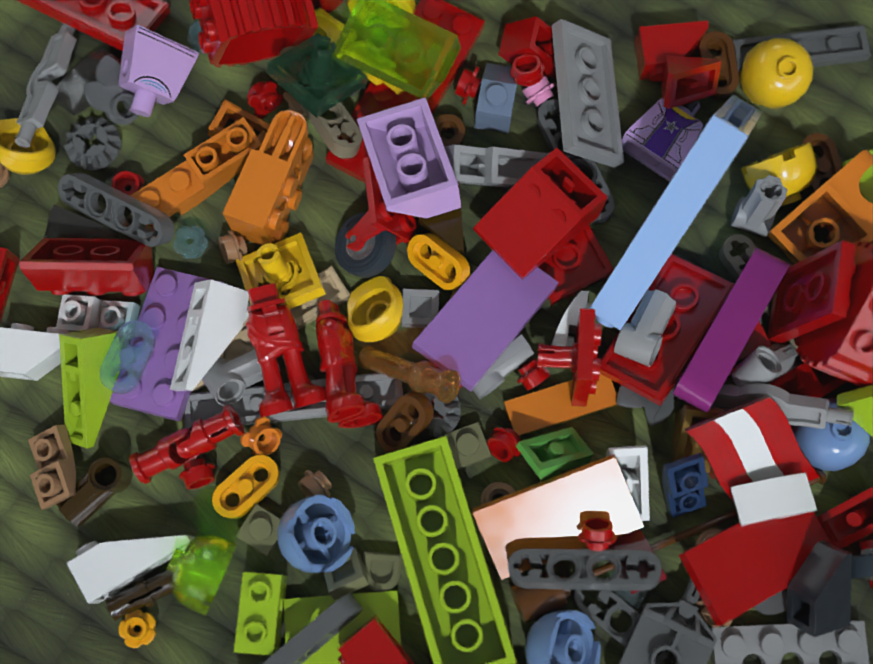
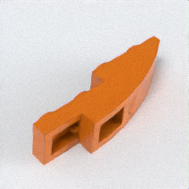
[130,117,262,227]

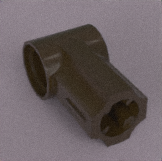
[56,457,132,527]

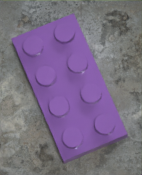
[109,267,223,422]

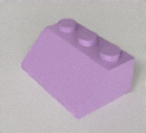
[357,97,462,218]

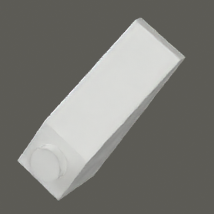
[170,279,250,391]
[67,535,198,604]

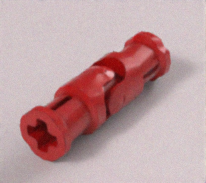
[129,404,245,484]

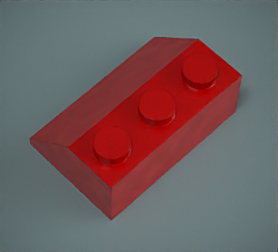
[19,238,154,296]

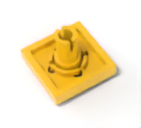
[235,233,326,309]

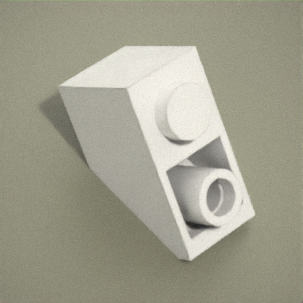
[0,323,70,381]

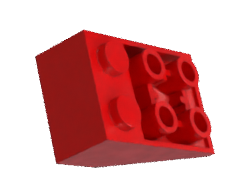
[473,148,608,280]

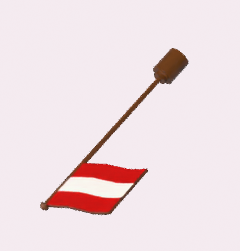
[510,395,827,623]

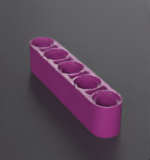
[673,247,790,413]

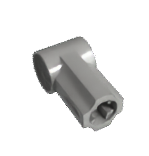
[730,175,788,237]
[614,289,676,367]
[473,333,534,399]
[732,343,798,386]
[201,349,280,406]

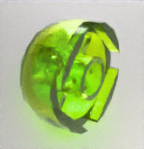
[167,535,237,616]

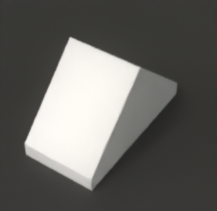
[606,445,650,521]

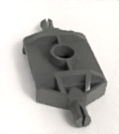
[619,579,718,664]

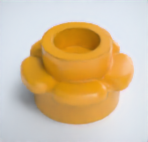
[118,609,156,648]

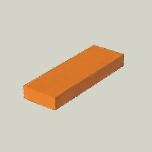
[503,374,617,437]

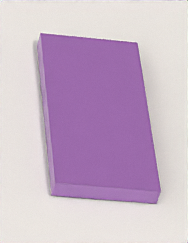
[412,250,559,391]

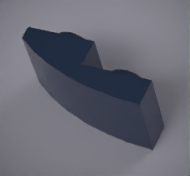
[663,452,708,518]

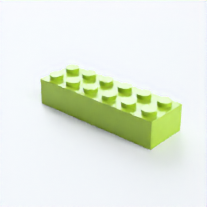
[373,436,517,664]

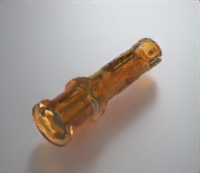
[358,346,461,403]

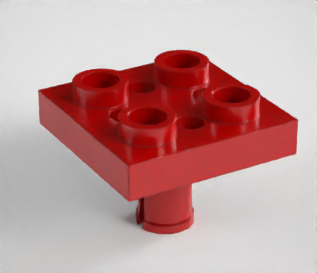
[537,308,602,407]

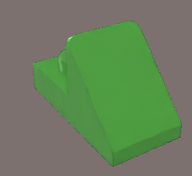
[516,427,594,482]

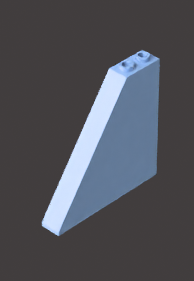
[589,94,763,330]

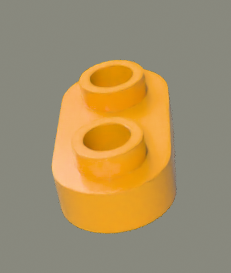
[407,233,470,290]
[212,455,280,519]

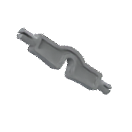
[15,23,77,148]
[677,383,854,429]

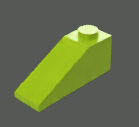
[59,327,122,449]

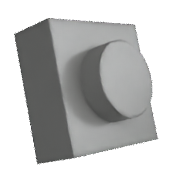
[402,289,439,328]

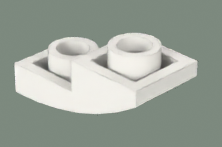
[551,290,592,346]
[56,295,140,340]
[730,473,817,526]

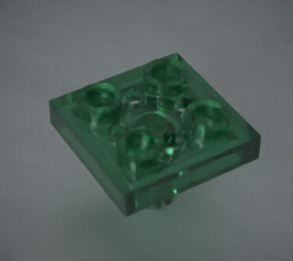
[266,33,368,118]

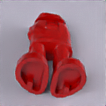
[246,283,326,418]
[316,300,383,428]

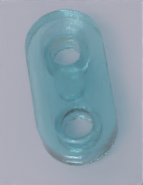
[100,321,156,394]

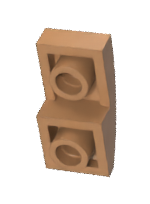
[28,425,76,510]

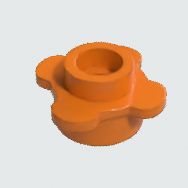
[240,416,282,456]

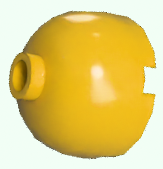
[739,38,814,109]
[740,142,817,206]

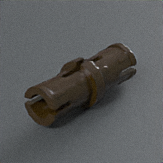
[106,564,187,621]

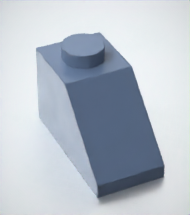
[475,63,517,133]

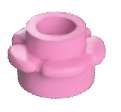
[522,76,555,107]

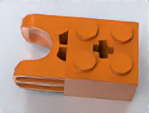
[222,110,314,246]
[767,150,873,264]

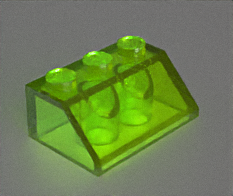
[331,0,461,100]

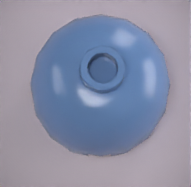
[791,397,870,471]
[277,495,355,573]
[525,610,601,664]

